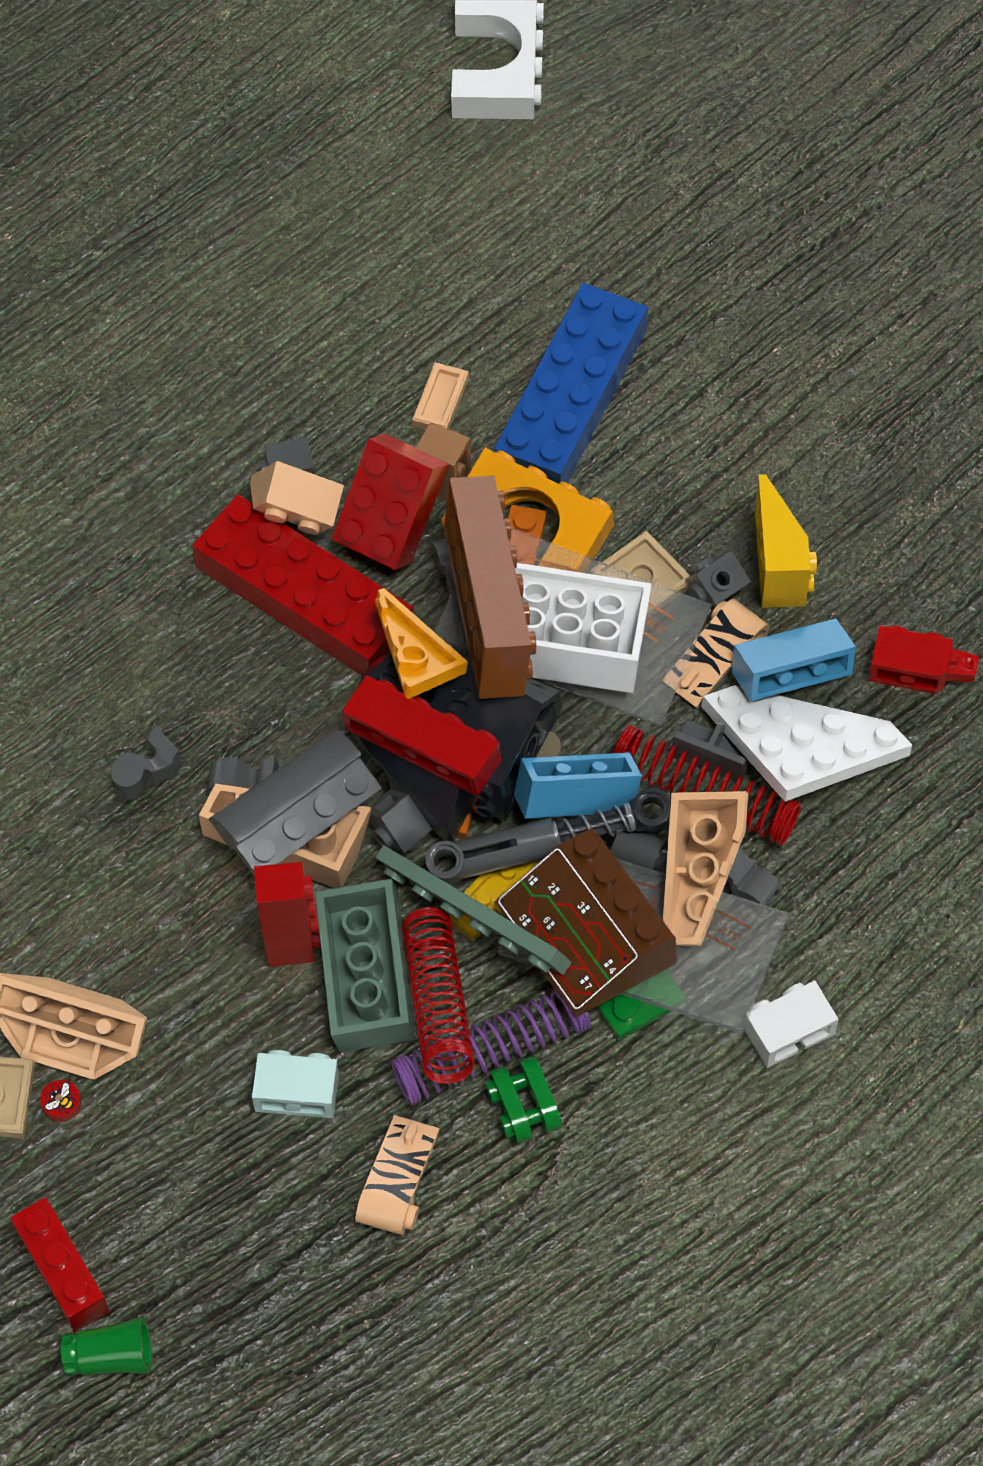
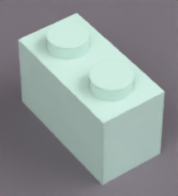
[252,1050,339,1118]

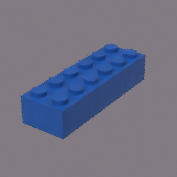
[494,283,648,484]

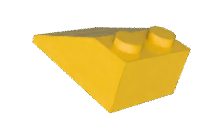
[755,475,817,608]

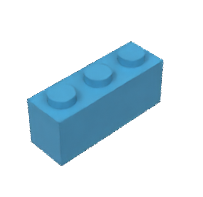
[731,618,856,701]
[514,753,642,819]

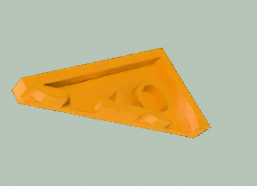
[375,588,468,699]

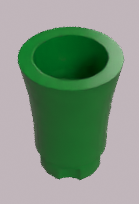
[61,1316,152,1376]

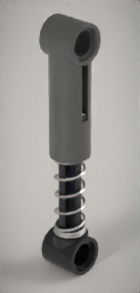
[426,788,671,886]

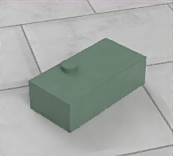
[315,879,417,1053]

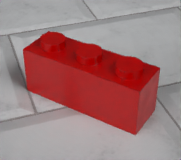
[10,1197,110,1333]

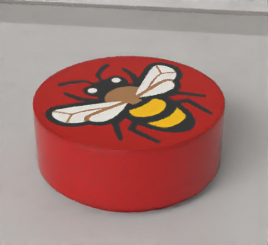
[40,1080,81,1122]

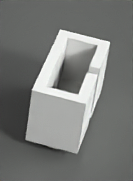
[744,980,839,1068]

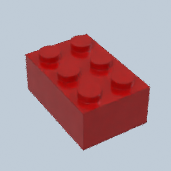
[332,434,449,570]

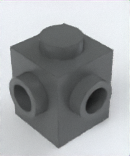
[685,551,751,610]
[369,788,432,853]

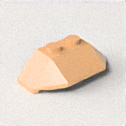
[0,973,147,1080]

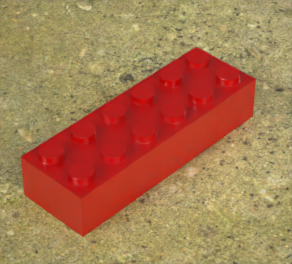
[192,494,414,676]

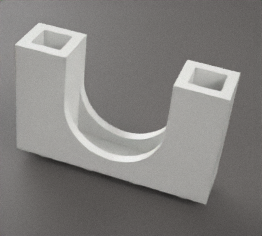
[451,0,544,119]

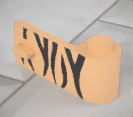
[662,598,770,709]
[355,1115,440,1236]

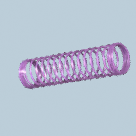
[391,989,591,1106]

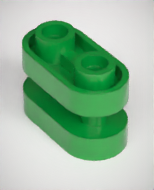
[484,1055,562,1144]

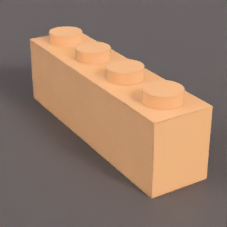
[199,784,372,888]

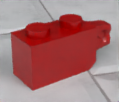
[869,625,979,694]

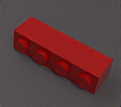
[342,675,502,797]
[254,862,321,967]

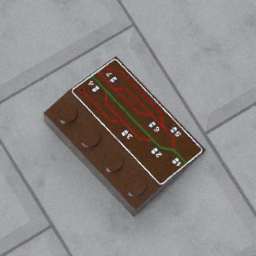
[495,827,677,1018]

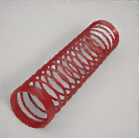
[613,725,801,846]
[402,907,475,1084]

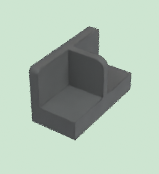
[672,720,751,783]

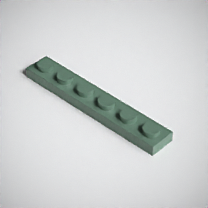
[375,845,572,975]

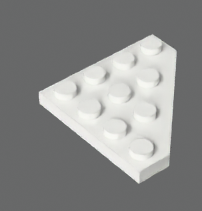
[701,685,912,801]

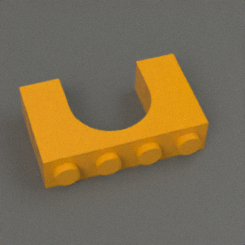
[441,448,615,573]

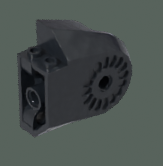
[356,647,562,842]

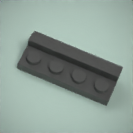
[209,729,382,877]

